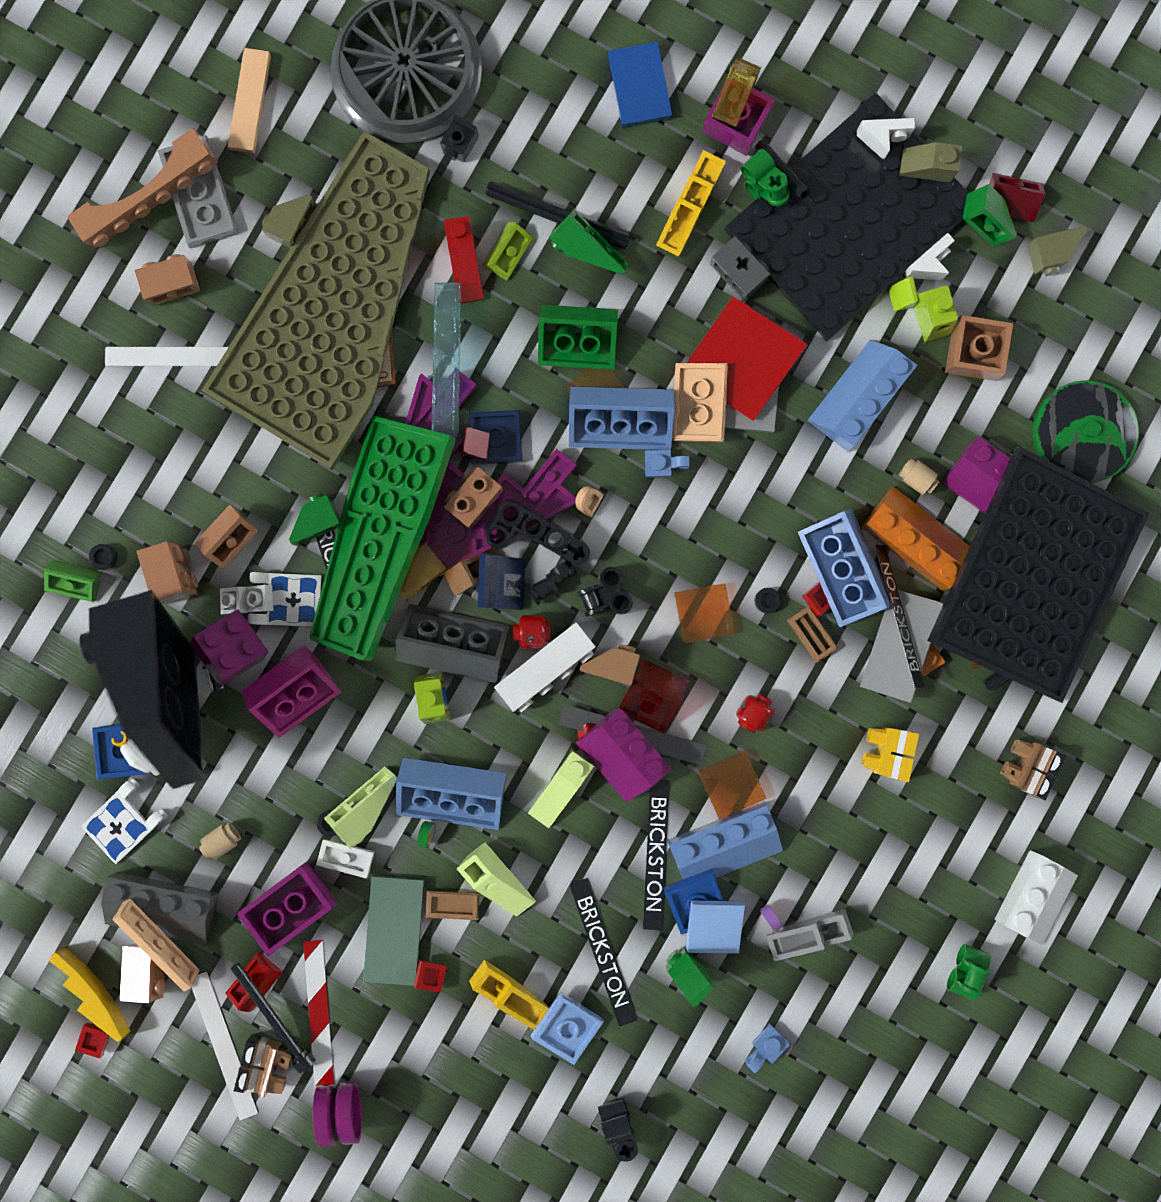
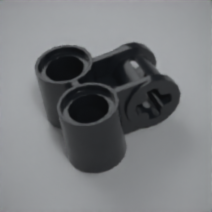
[577,566,633,617]
[598,1097,638,1162]

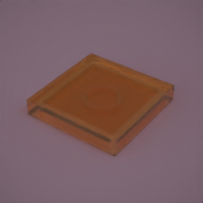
[674,583,735,643]
[697,750,767,820]

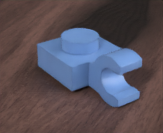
[645,450,689,478]
[745,1023,790,1073]

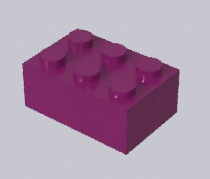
[237,861,338,956]

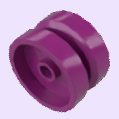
[313,1082,362,1148]

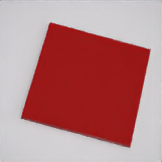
[687,297,807,422]

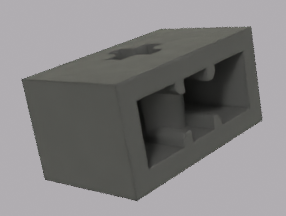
[710,236,770,301]

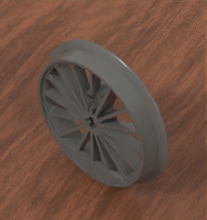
[330,0,482,143]

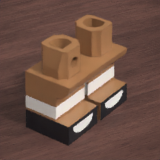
[1000,740,1066,801]
[233,1034,293,1098]

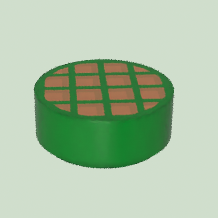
[417,821,435,849]

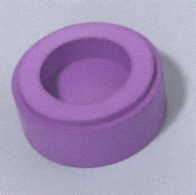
[760,904,783,931]

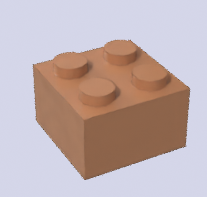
[945,315,1013,381]
[136,541,198,604]

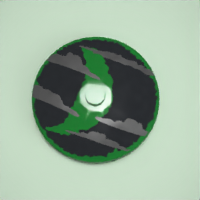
[1032,380,1139,483]

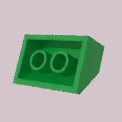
[538,305,618,370]

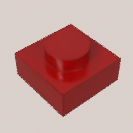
[802,582,830,616]
[413,960,447,993]
[75,1023,110,1059]

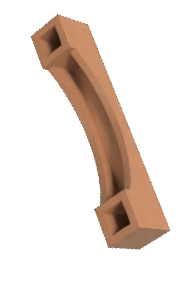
[67,128,218,249]

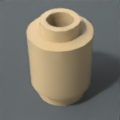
[898,458,939,495]
[199,823,241,860]

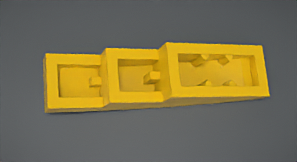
[656,150,726,256]
[48,947,130,1043]

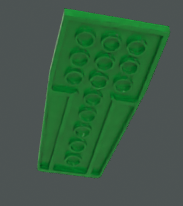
[310,416,456,661]

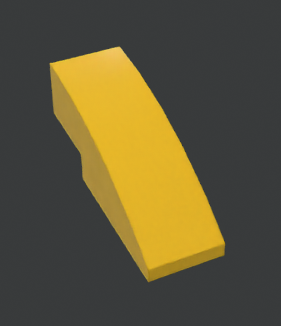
[469,960,550,1030]

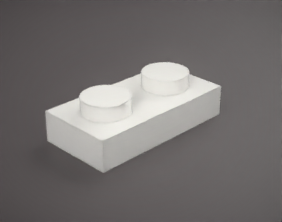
[316,838,375,878]

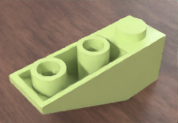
[457,842,536,917]

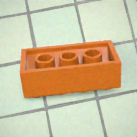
[861,486,970,590]

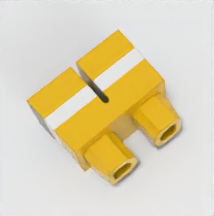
[861,727,919,782]

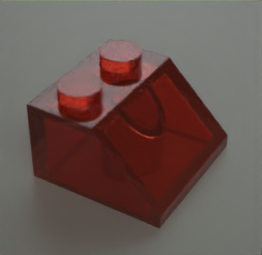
[618,659,690,733]

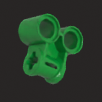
[740,149,790,206]
[947,944,992,1001]

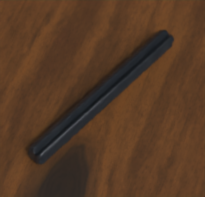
[486,181,630,249]

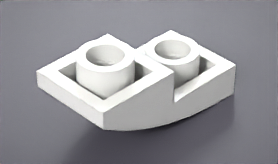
[220,585,273,614]

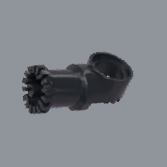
[526,560,576,606]

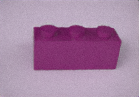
[941,436,1010,513]
[576,709,671,802]

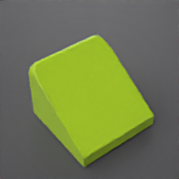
[889,277,919,312]

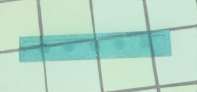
[432,283,461,438]

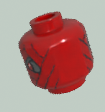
[513,615,551,649]
[736,693,775,734]

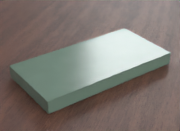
[363,875,425,986]

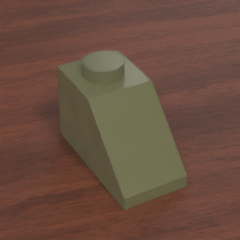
[899,142,962,183]
[262,195,317,248]
[1027,225,1087,276]

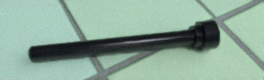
[230,963,316,1074]

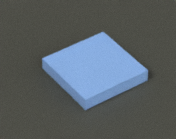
[686,900,745,953]
[531,992,604,1065]

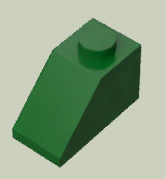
[963,184,1016,247]
[289,493,341,546]

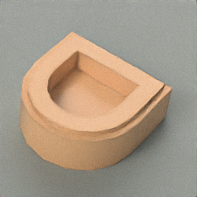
[575,486,603,517]

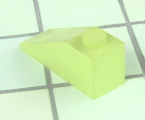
[528,749,594,828]
[324,766,397,849]

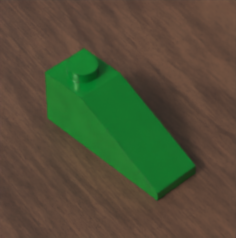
[549,209,629,274]
[666,947,714,1008]

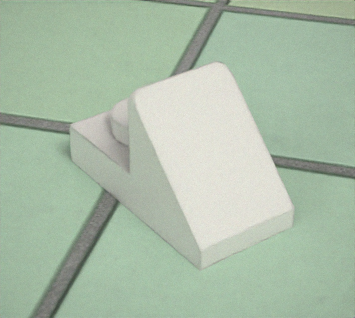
[857,118,915,159]
[904,233,955,280]

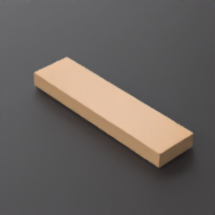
[228,48,271,154]
[113,899,200,992]

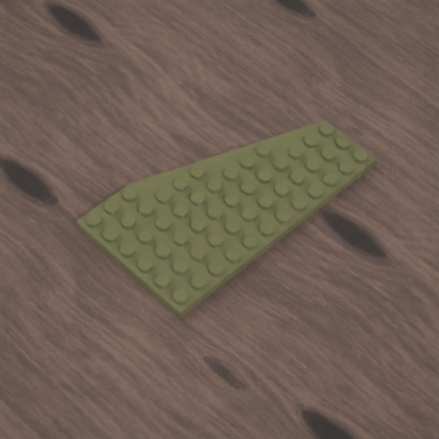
[201,131,430,470]

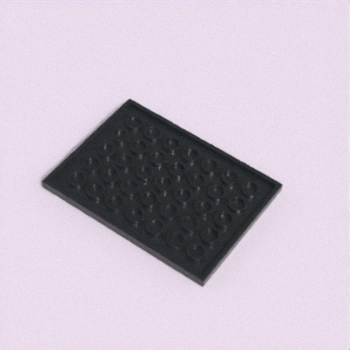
[724,93,969,342]
[927,447,1150,703]

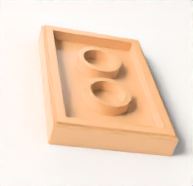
[672,363,728,442]

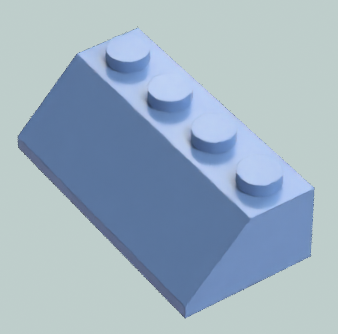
[807,340,917,452]
[569,387,674,450]
[798,509,891,627]
[396,758,506,830]
[667,802,783,880]

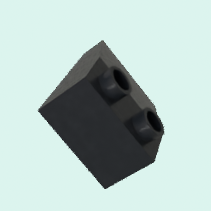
[79,590,205,789]

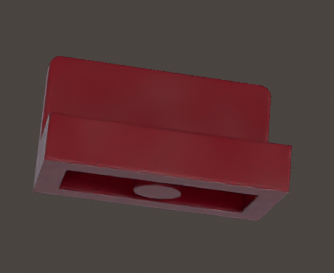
[989,173,1045,222]

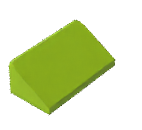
[482,222,534,280]

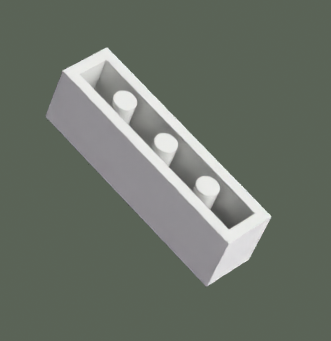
[494,623,595,712]

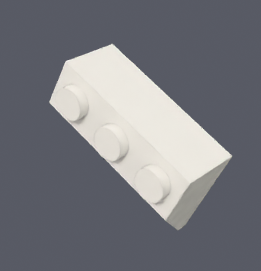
[995,850,1078,945]

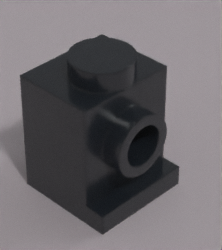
[440,115,479,163]

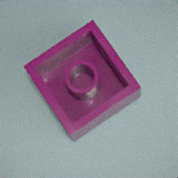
[702,75,775,156]
[190,609,269,687]

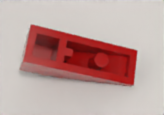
[444,216,484,304]

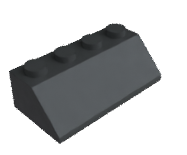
[394,604,510,683]
[101,872,219,945]

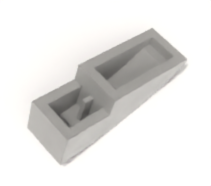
[766,909,854,961]

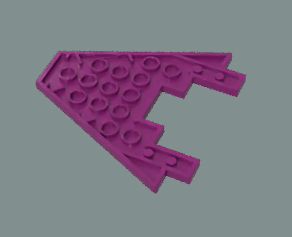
[401,368,577,593]

